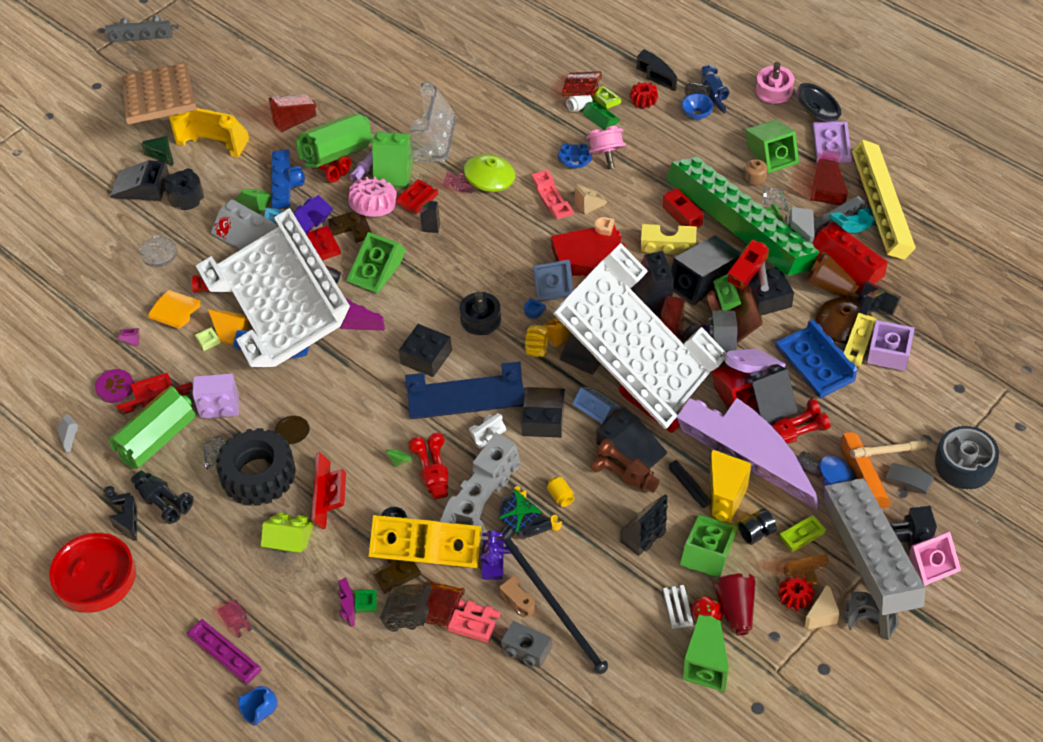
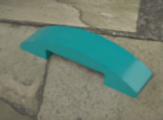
[829,208,877,233]

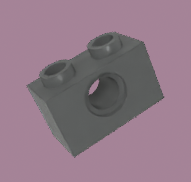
[501,621,552,668]

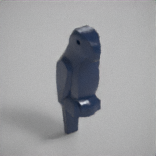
[701,65,730,113]

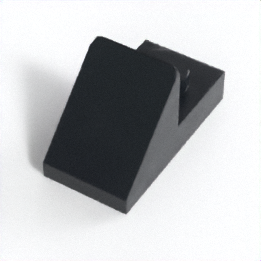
[109,496,137,541]

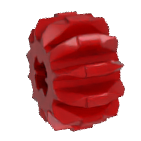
[630,81,659,109]
[778,575,815,612]

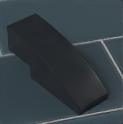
[636,49,677,91]

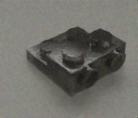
[380,582,432,632]

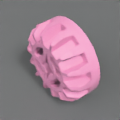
[348,177,396,217]

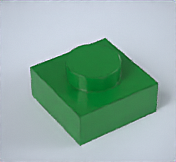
[355,589,377,613]

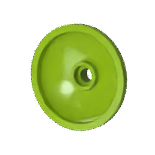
[463,154,515,192]

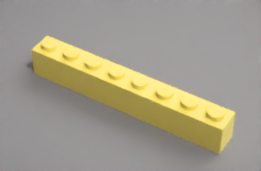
[852,140,916,260]

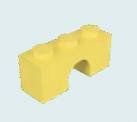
[641,224,697,254]

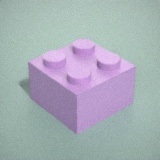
[867,320,915,371]
[193,374,239,418]

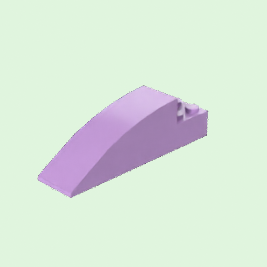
[677,398,819,510]

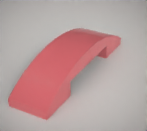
[531,169,574,220]

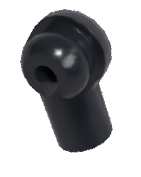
[103,486,131,505]

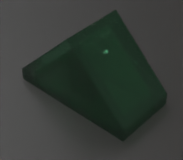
[141,136,174,166]

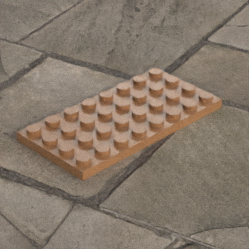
[122,62,197,125]

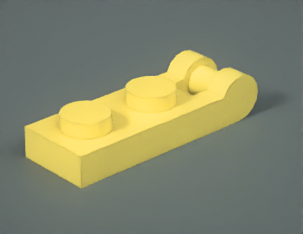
[844,313,877,368]

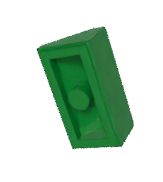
[583,102,620,130]

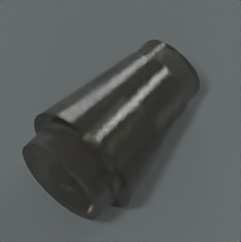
[684,82,711,96]
[797,451,822,478]

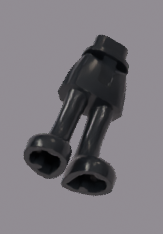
[131,470,194,524]

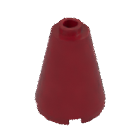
[713,573,756,636]

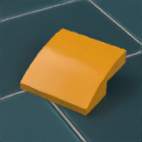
[148,290,200,329]

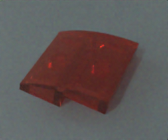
[562,71,602,96]

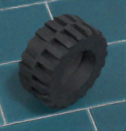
[216,428,296,506]

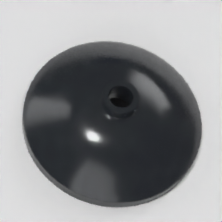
[796,83,842,122]

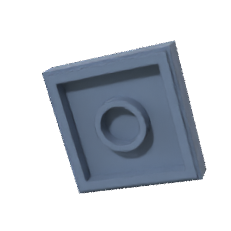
[533,260,574,302]

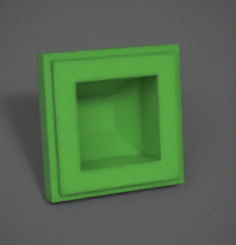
[387,449,412,467]

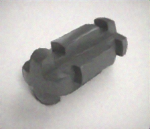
[680,323,701,341]

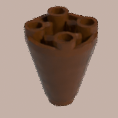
[804,252,859,299]

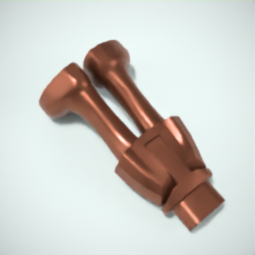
[591,438,660,493]

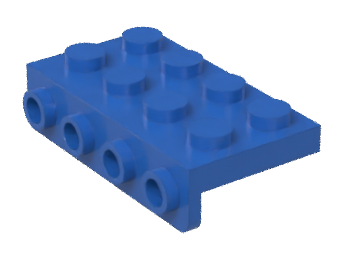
[775,319,857,399]

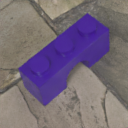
[294,195,333,235]

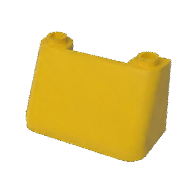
[169,108,249,158]

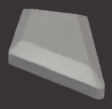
[57,414,78,452]

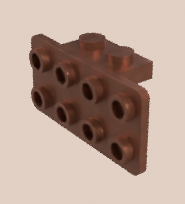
[706,284,763,343]

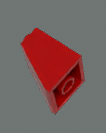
[712,365,758,412]

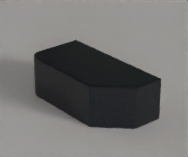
[420,201,440,233]

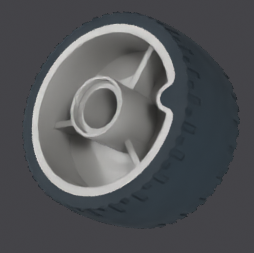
[935,426,999,490]

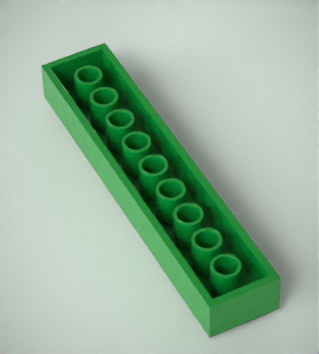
[666,157,820,276]

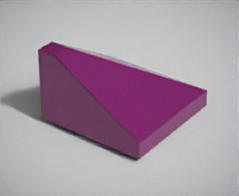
[118,328,140,346]

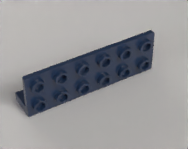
[405,361,525,419]

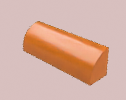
[841,432,891,509]

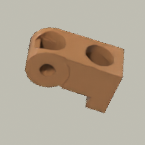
[499,575,535,618]

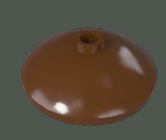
[816,298,872,344]

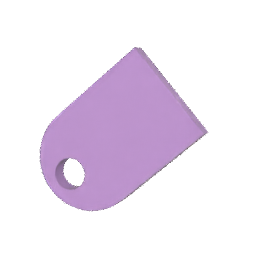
[725,349,785,373]

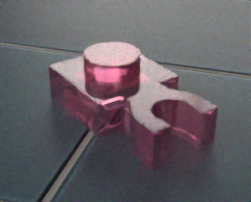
[443,172,474,194]
[217,599,252,638]

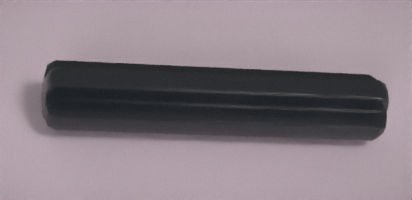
[669,460,711,508]

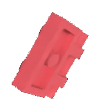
[448,600,501,643]

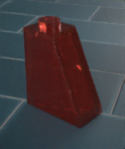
[268,94,317,133]
[810,158,848,206]
[660,295,685,340]

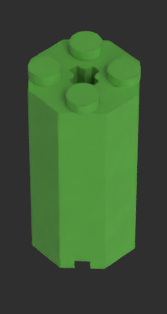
[295,113,373,168]
[108,386,196,469]

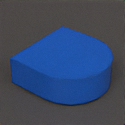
[524,298,546,319]

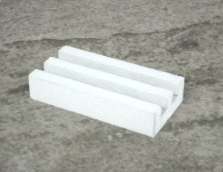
[663,585,693,629]

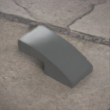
[885,463,934,494]

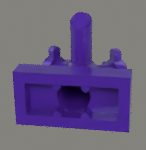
[481,530,519,580]

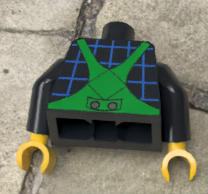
[498,486,562,540]

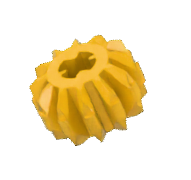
[525,325,549,357]

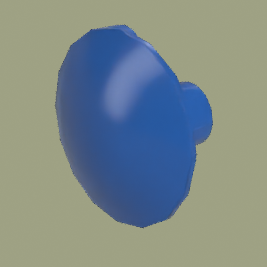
[558,144,592,168]
[819,456,855,485]

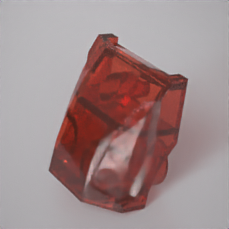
[410,581,465,627]

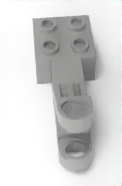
[440,432,521,542]

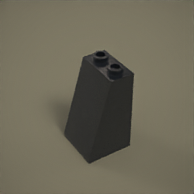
[671,235,742,306]
[630,251,674,324]
[560,333,601,375]

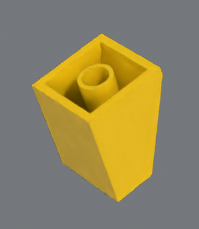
[709,450,751,524]

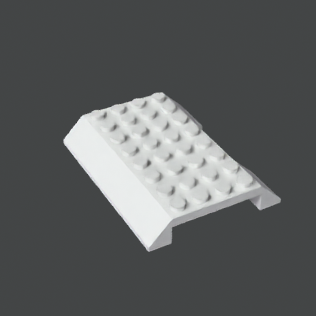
[196,208,350,367]
[553,243,727,429]

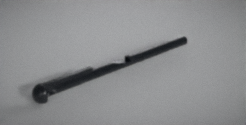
[503,538,608,674]

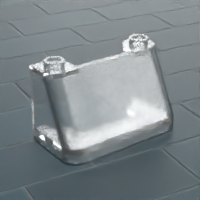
[410,83,456,162]

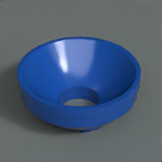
[682,94,713,120]

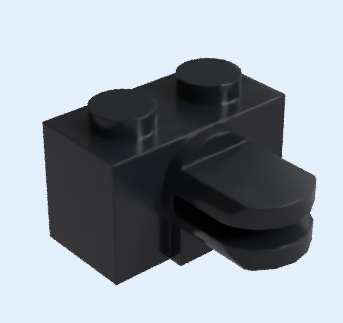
[890,506,937,550]

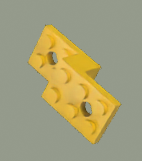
[369,515,482,568]

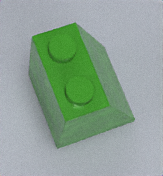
[745,119,799,173]
[372,132,413,188]
[683,615,729,692]

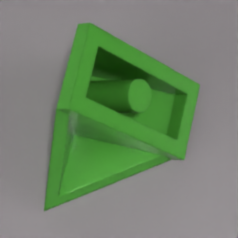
[235,189,272,214]

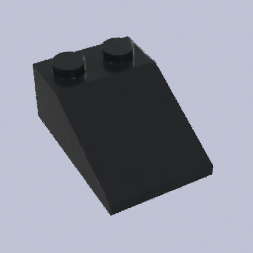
[522,387,565,438]
[597,407,667,469]

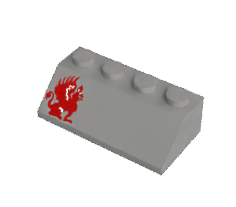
[211,199,279,251]

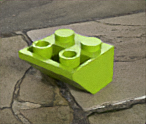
[261,512,314,553]

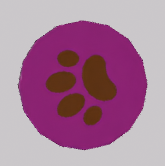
[95,369,134,403]

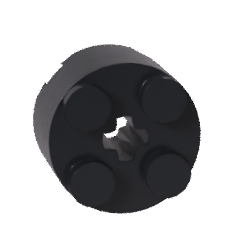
[165,168,204,210]

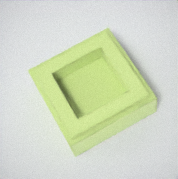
[195,327,220,351]

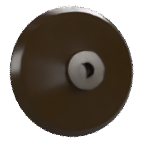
[275,416,310,444]

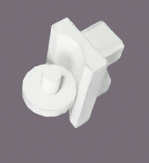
[469,413,507,449]

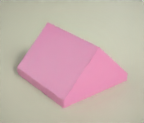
[908,531,961,586]

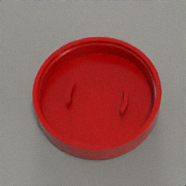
[49,533,136,613]

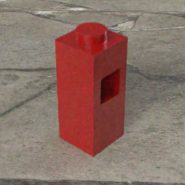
[663,188,703,228]
[727,240,769,291]

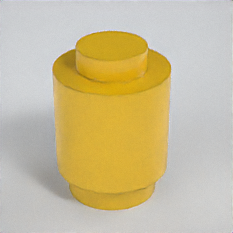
[547,477,575,507]

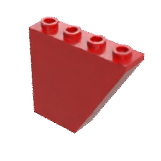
[551,225,626,276]

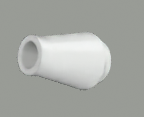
[566,94,592,113]

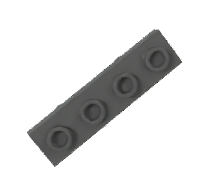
[105,16,173,42]

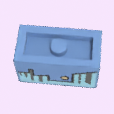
[572,387,621,424]

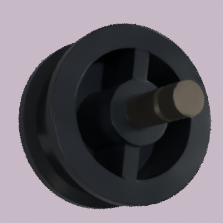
[459,291,501,335]

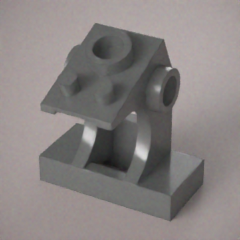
[844,592,899,640]

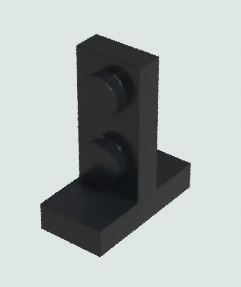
[859,281,901,315]

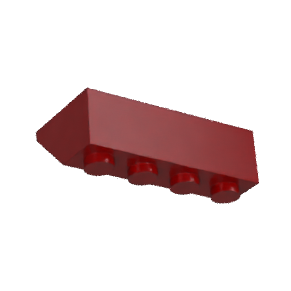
[812,222,888,295]

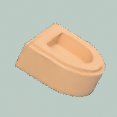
[594,217,614,236]

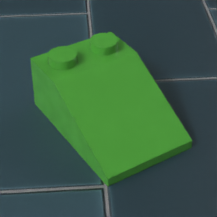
[346,232,406,294]
[680,514,738,578]

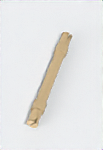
[850,440,927,458]

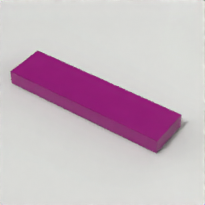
[187,619,262,685]

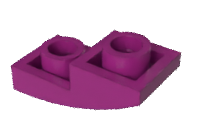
[337,577,356,627]

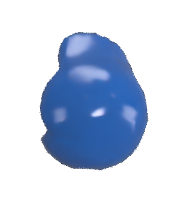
[237,686,278,726]

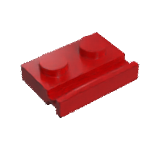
[396,179,438,215]

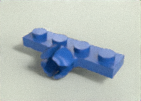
[272,149,305,208]

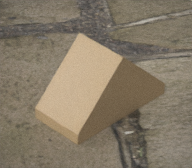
[575,184,607,215]
[804,585,840,629]

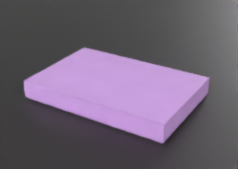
[812,122,852,163]

